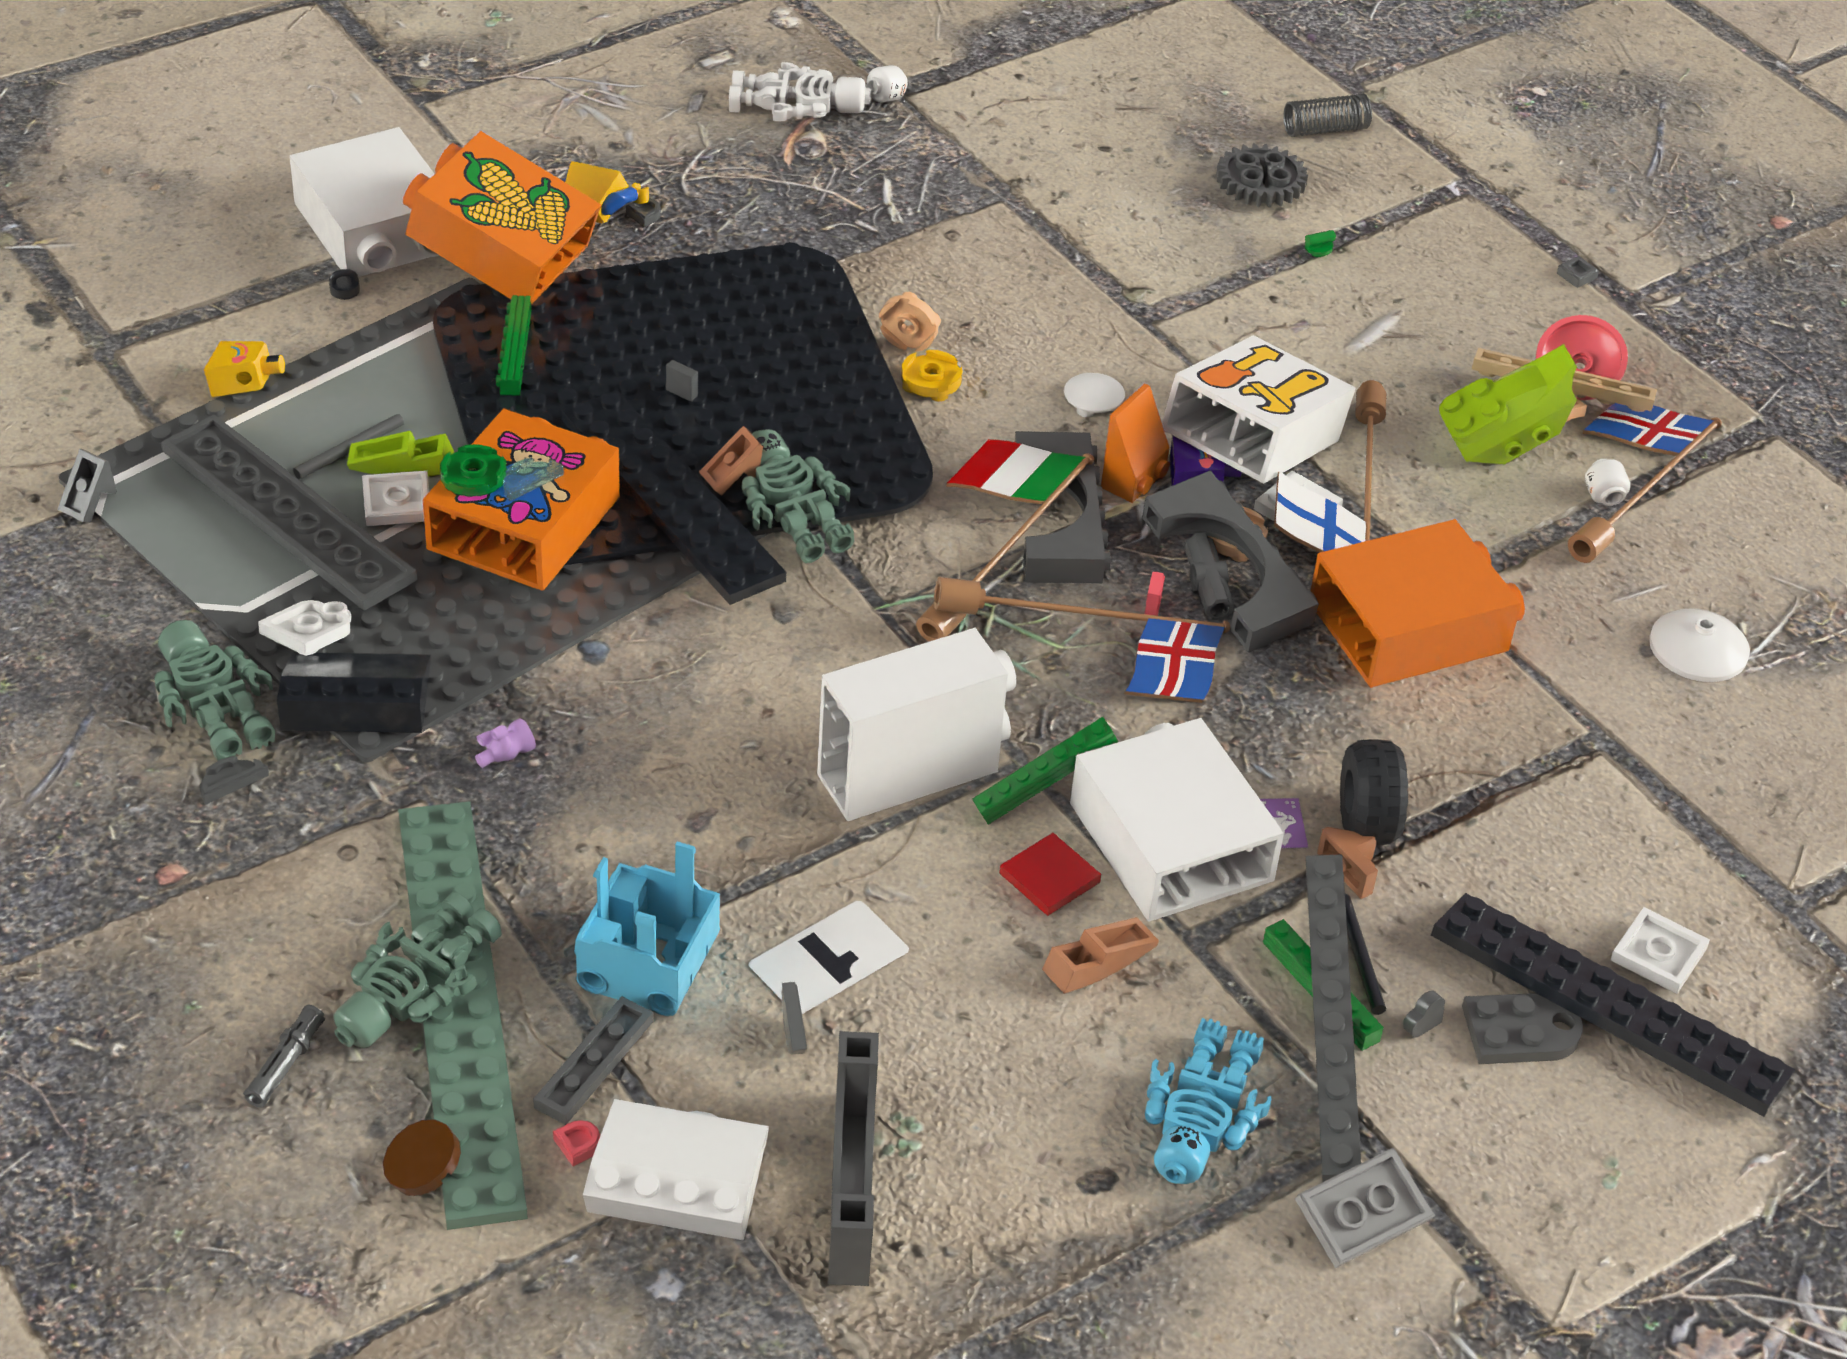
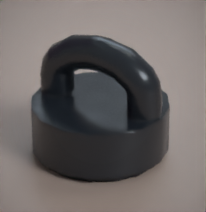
[329,269,360,300]

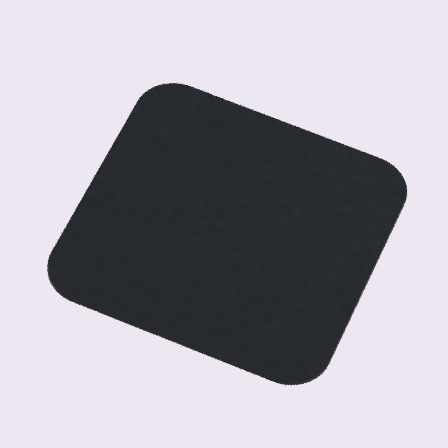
[433,242,933,565]

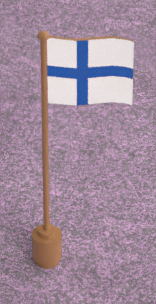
[1274,380,1387,553]

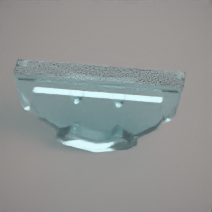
[503,458,564,501]

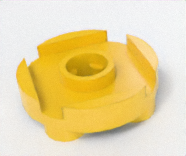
[901,350,963,402]

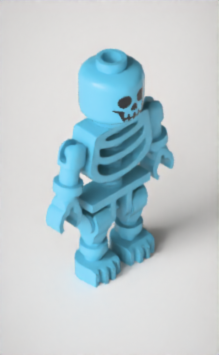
[1145,1018,1272,1184]

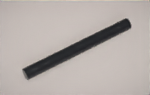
[1345,894,1386,1015]

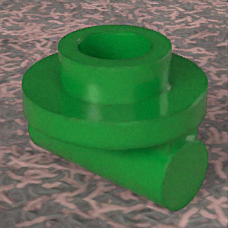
[1304,230,1336,257]

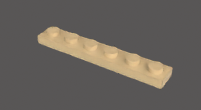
[1472,348,1657,412]

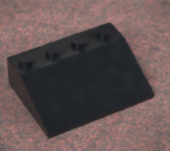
[277,652,431,733]

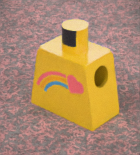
[204,341,285,397]

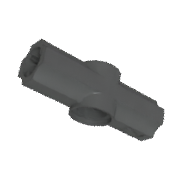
[1184,533,1234,620]

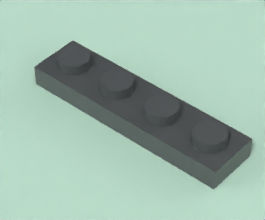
[533,996,653,1125]

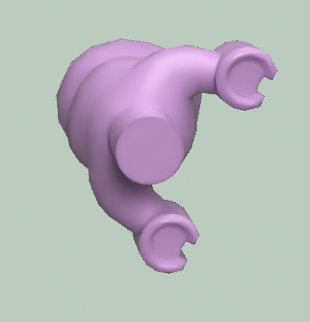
[475,718,536,768]

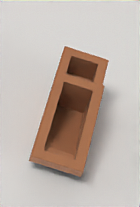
[1042,917,1159,994]

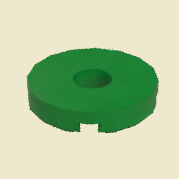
[440,444,507,497]

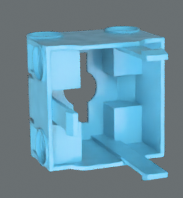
[574,841,720,1016]

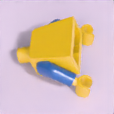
[561,161,649,224]

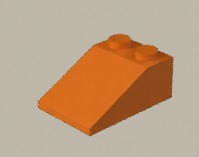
[1101,383,1170,503]

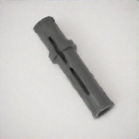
[243,1005,325,1108]

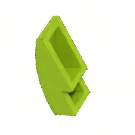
[347,430,455,476]

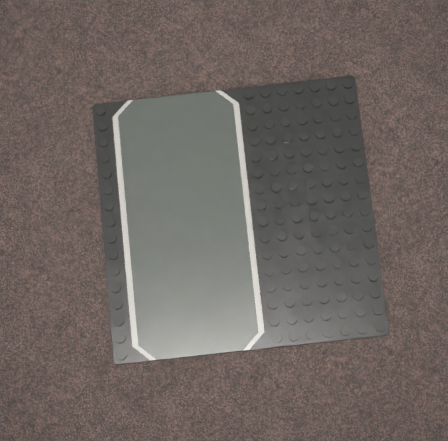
[59,278,768,763]

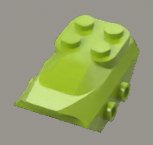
[1439,344,1577,464]

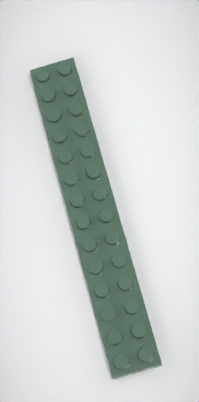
[398,801,528,1230]

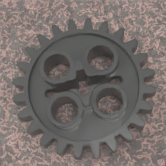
[1216,143,1308,207]

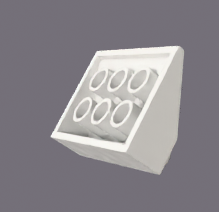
[583,1099,769,1240]

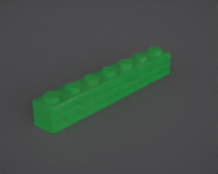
[496,295,532,396]
[972,717,1118,825]
[1263,919,1384,1051]

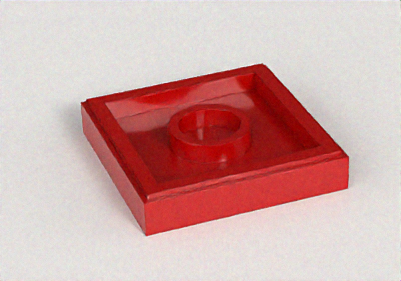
[999,832,1102,916]

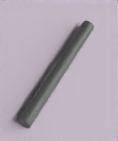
[293,414,404,480]

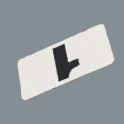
[749,901,909,1014]

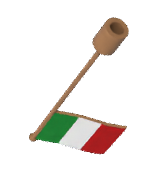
[916,439,1094,642]

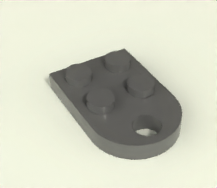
[1462,993,1583,1064]

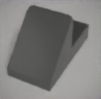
[57,449,117,523]

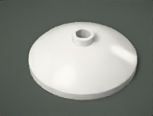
[1649,608,1750,682]

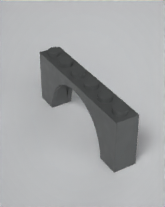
[1014,431,1110,584]
[1142,470,1319,653]
[828,1031,879,1286]

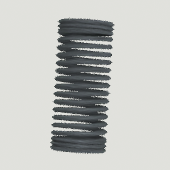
[1283,93,1372,137]

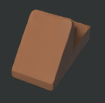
[699,426,763,496]
[1317,827,1378,899]

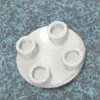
[1064,373,1125,417]

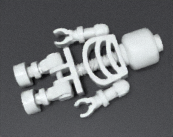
[729,62,871,121]

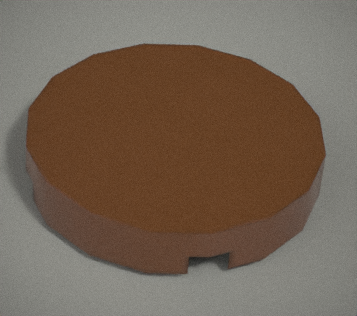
[383,1119,461,1196]

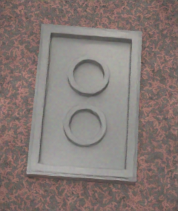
[1295,1147,1435,1268]

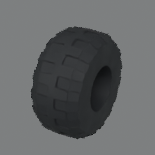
[1340,739,1408,845]

